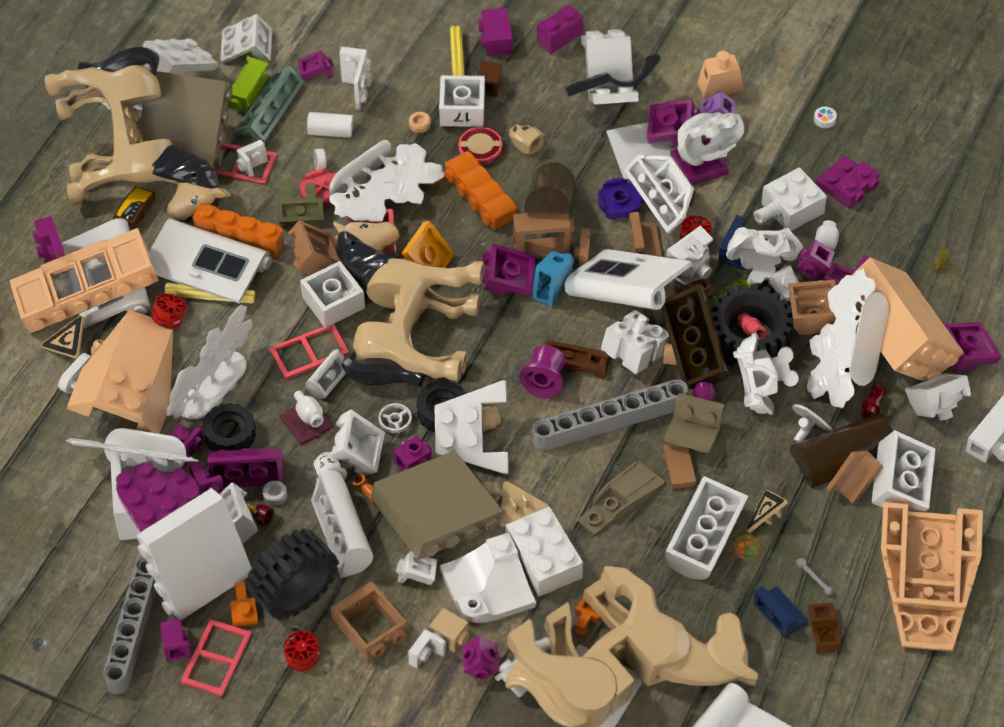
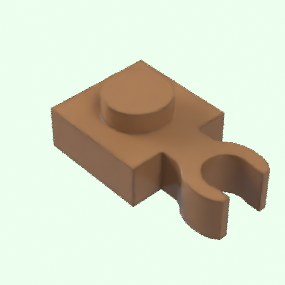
[575,228,591,267]

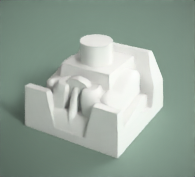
[666,226,713,287]
[905,373,971,420]
[330,410,385,476]
[219,482,258,545]

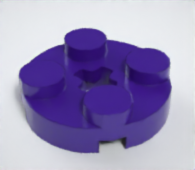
[598,178,643,220]

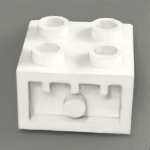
[220,14,272,64]
[339,46,372,110]

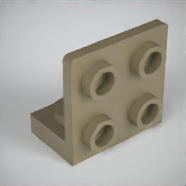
[664,393,725,453]

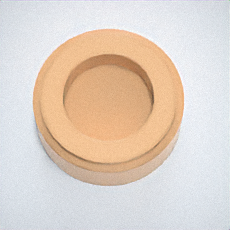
[409,112,431,133]

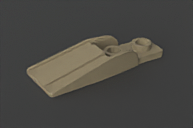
[578,461,665,536]

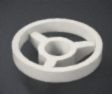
[378,403,412,433]

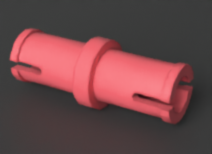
[737,313,767,340]

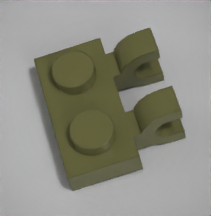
[277,182,324,224]

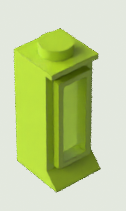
[228,56,270,113]

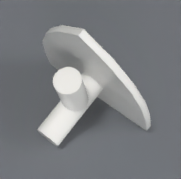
[792,404,833,442]

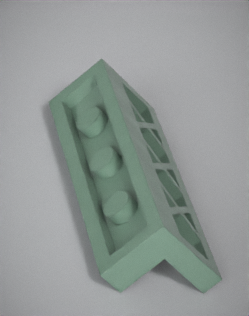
[234,66,304,142]

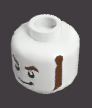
[313,452,347,480]

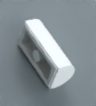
[307,112,354,138]
[305,349,346,399]

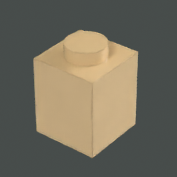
[429,608,470,653]

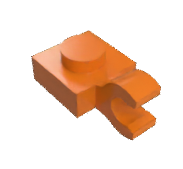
[230,581,258,627]
[575,597,601,637]

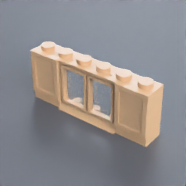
[9,228,159,333]

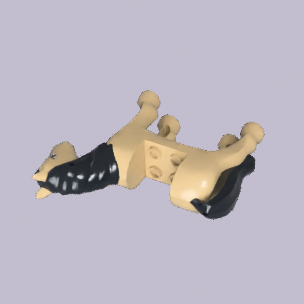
[45,46,231,221]
[333,221,484,388]

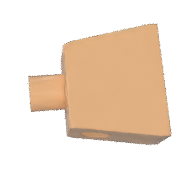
[698,51,744,99]

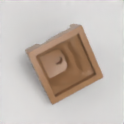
[288,220,340,276]
[788,280,836,335]

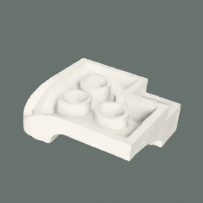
[440,532,536,623]

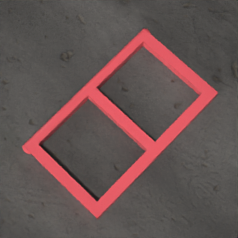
[216,143,277,184]
[269,324,349,380]
[181,619,252,696]

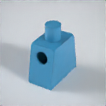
[532,251,574,308]

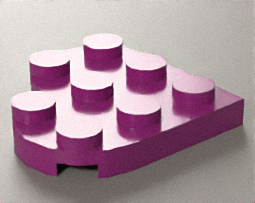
[116,462,200,532]

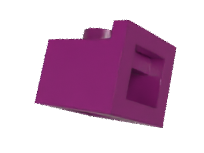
[160,619,191,661]

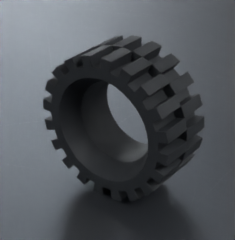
[711,285,793,369]
[246,528,339,620]

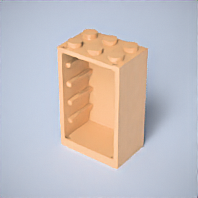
[852,257,964,381]

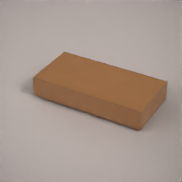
[663,444,696,489]

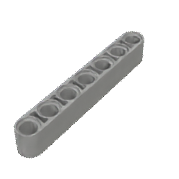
[533,380,688,451]
[104,552,156,694]

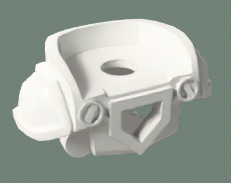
[677,112,744,166]
[726,227,803,288]
[733,333,799,415]

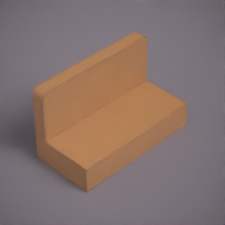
[629,212,662,257]
[826,450,883,504]

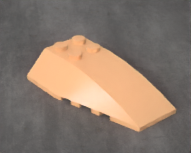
[66,309,173,434]
[881,502,983,651]

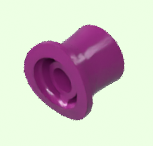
[519,345,566,399]

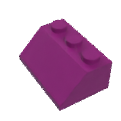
[208,447,284,489]

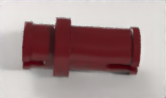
[860,385,887,419]

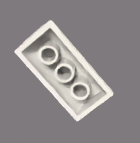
[311,470,373,578]
[665,476,748,580]

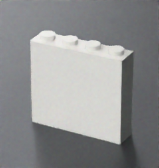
[136,488,252,620]

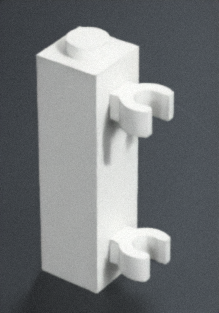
[966,395,1004,463]

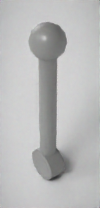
[796,558,834,596]

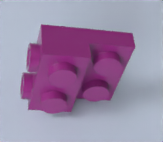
[647,99,700,147]
[815,155,880,209]
[32,216,70,280]
[481,243,535,297]
[944,322,1001,372]

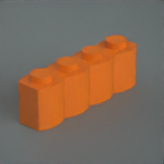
[444,151,517,230]
[193,204,285,259]

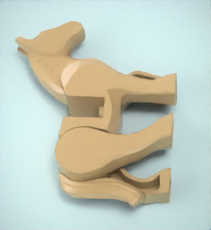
[505,566,759,727]

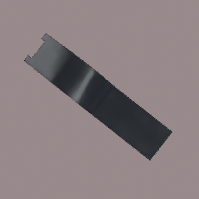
[564,53,661,97]

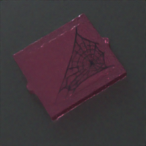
[279,404,334,446]

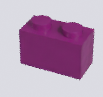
[537,4,583,54]
[478,7,512,56]

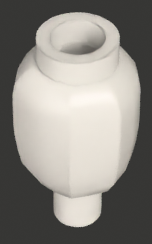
[815,220,839,251]
[293,390,324,427]

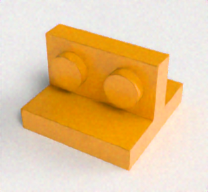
[402,221,455,286]

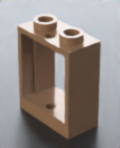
[513,213,574,259]
[331,581,408,661]

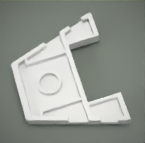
[435,380,509,475]

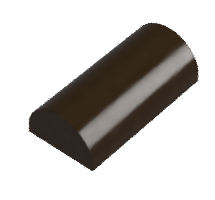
[524,163,576,214]
[661,284,729,389]
[790,414,893,488]

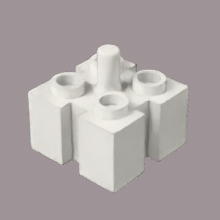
[601,310,670,374]

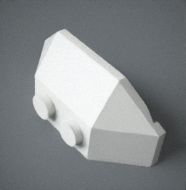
[624,155,694,234]

